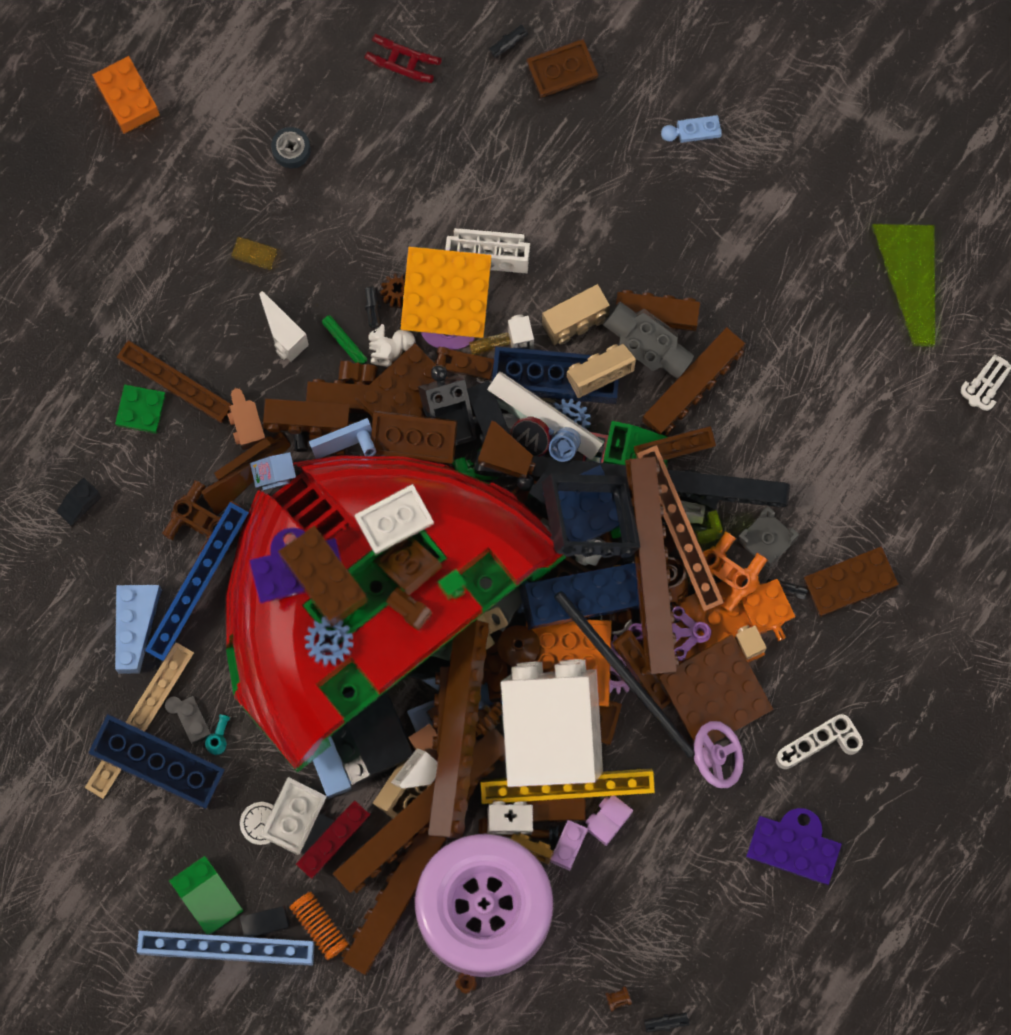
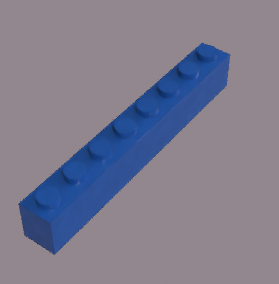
[145,502,249,661]

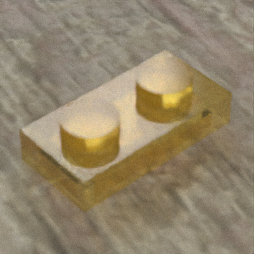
[231,237,278,270]

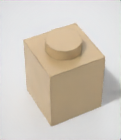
[735,625,767,660]

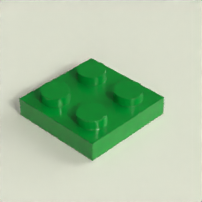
[115,384,166,434]

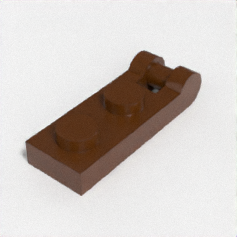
[434,346,494,381]

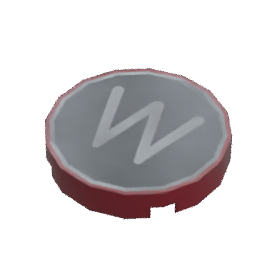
[510,416,552,456]

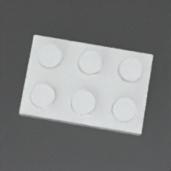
[354,484,434,555]
[260,777,327,855]

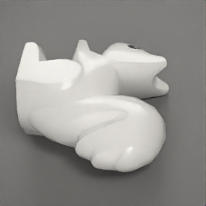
[368,324,415,367]

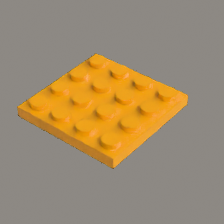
[400,247,492,338]

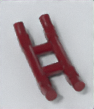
[364,33,441,83]

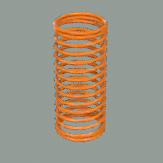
[289,892,349,960]

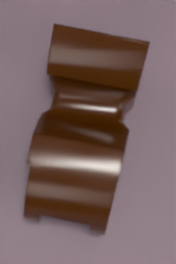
[338,361,378,385]

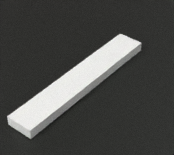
[487,371,604,460]

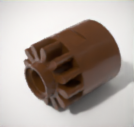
[666,557,689,606]

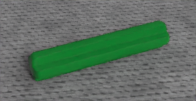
[322,315,367,365]

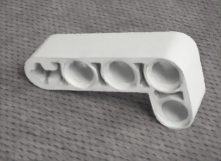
[776,714,863,769]

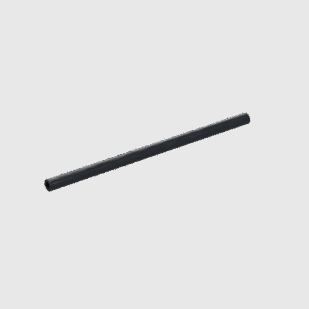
[554,590,695,758]

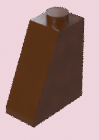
[478,421,536,478]

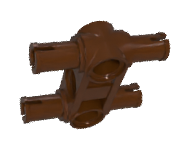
[162,480,242,556]

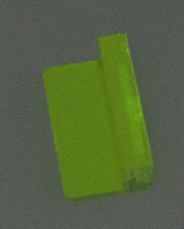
[696,510,723,545]

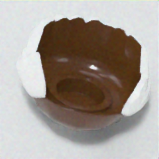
[600,610,633,635]

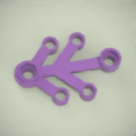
[629,606,711,661]

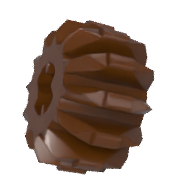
[380,273,406,309]

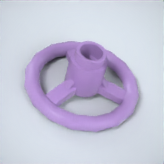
[694,721,744,788]

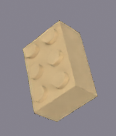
[542,284,610,345]

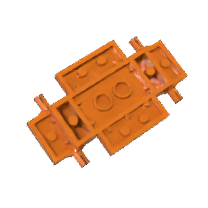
[642,579,795,674]

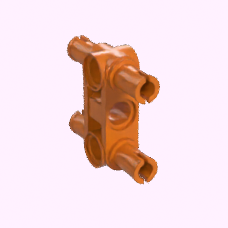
[690,531,768,613]

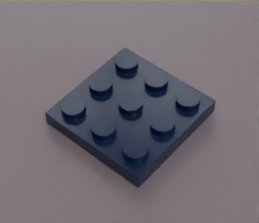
[543,465,620,542]

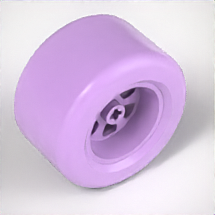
[415,834,553,977]

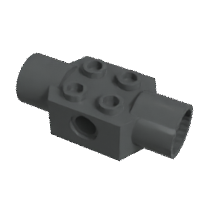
[603,302,694,379]

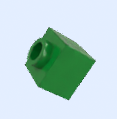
[438,569,467,600]

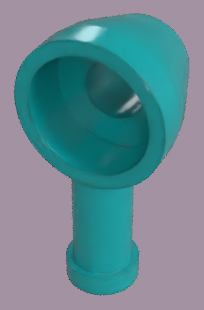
[205,714,230,755]

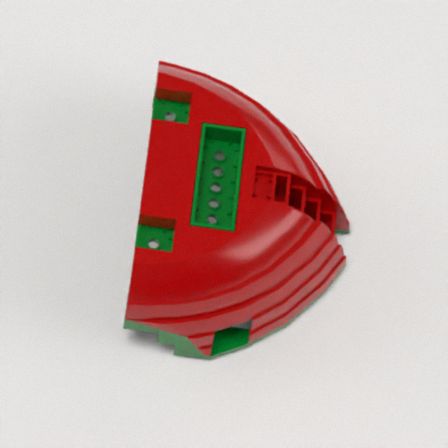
[226,456,566,773]

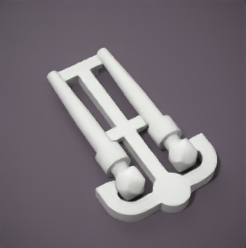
[961,354,1011,410]

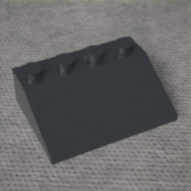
[331,690,414,784]

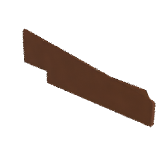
[201,432,291,515]

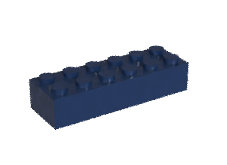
[492,346,619,404]
[519,563,640,630]
[88,714,225,810]

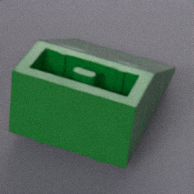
[603,421,668,468]

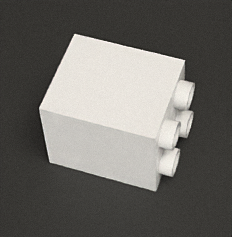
[501,659,603,787]

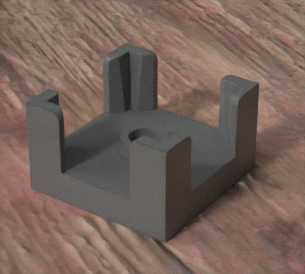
[738,506,799,569]

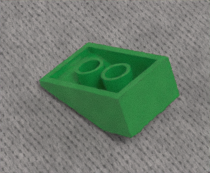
[169,856,243,935]

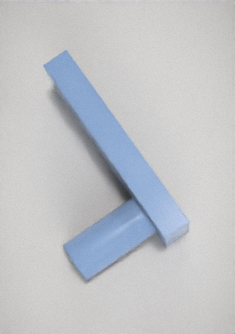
[309,418,376,459]

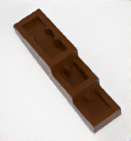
[505,798,586,823]

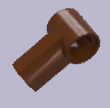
[386,588,433,631]

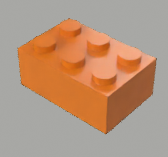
[92,56,159,134]

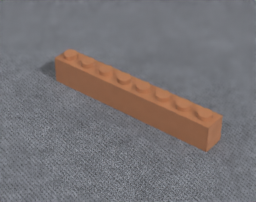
[637,445,724,611]

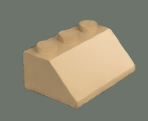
[567,344,636,398]
[373,761,433,818]

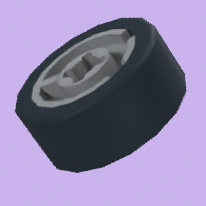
[271,127,311,169]

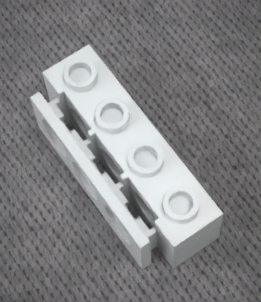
[445,228,530,273]

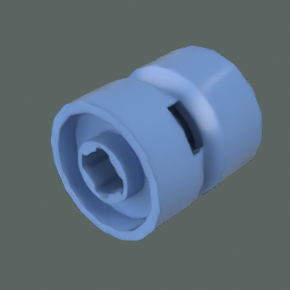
[549,427,581,462]

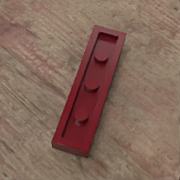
[296,800,371,879]

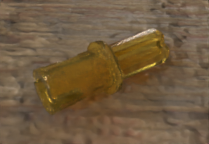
[469,332,511,355]

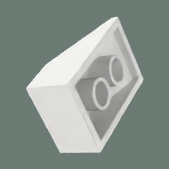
[259,291,309,362]

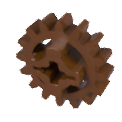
[475,701,503,737]

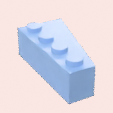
[115,585,162,674]

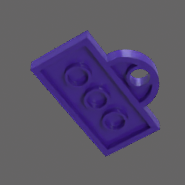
[249,528,341,604]
[746,808,842,885]

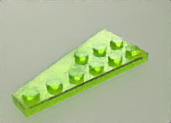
[871,224,935,347]

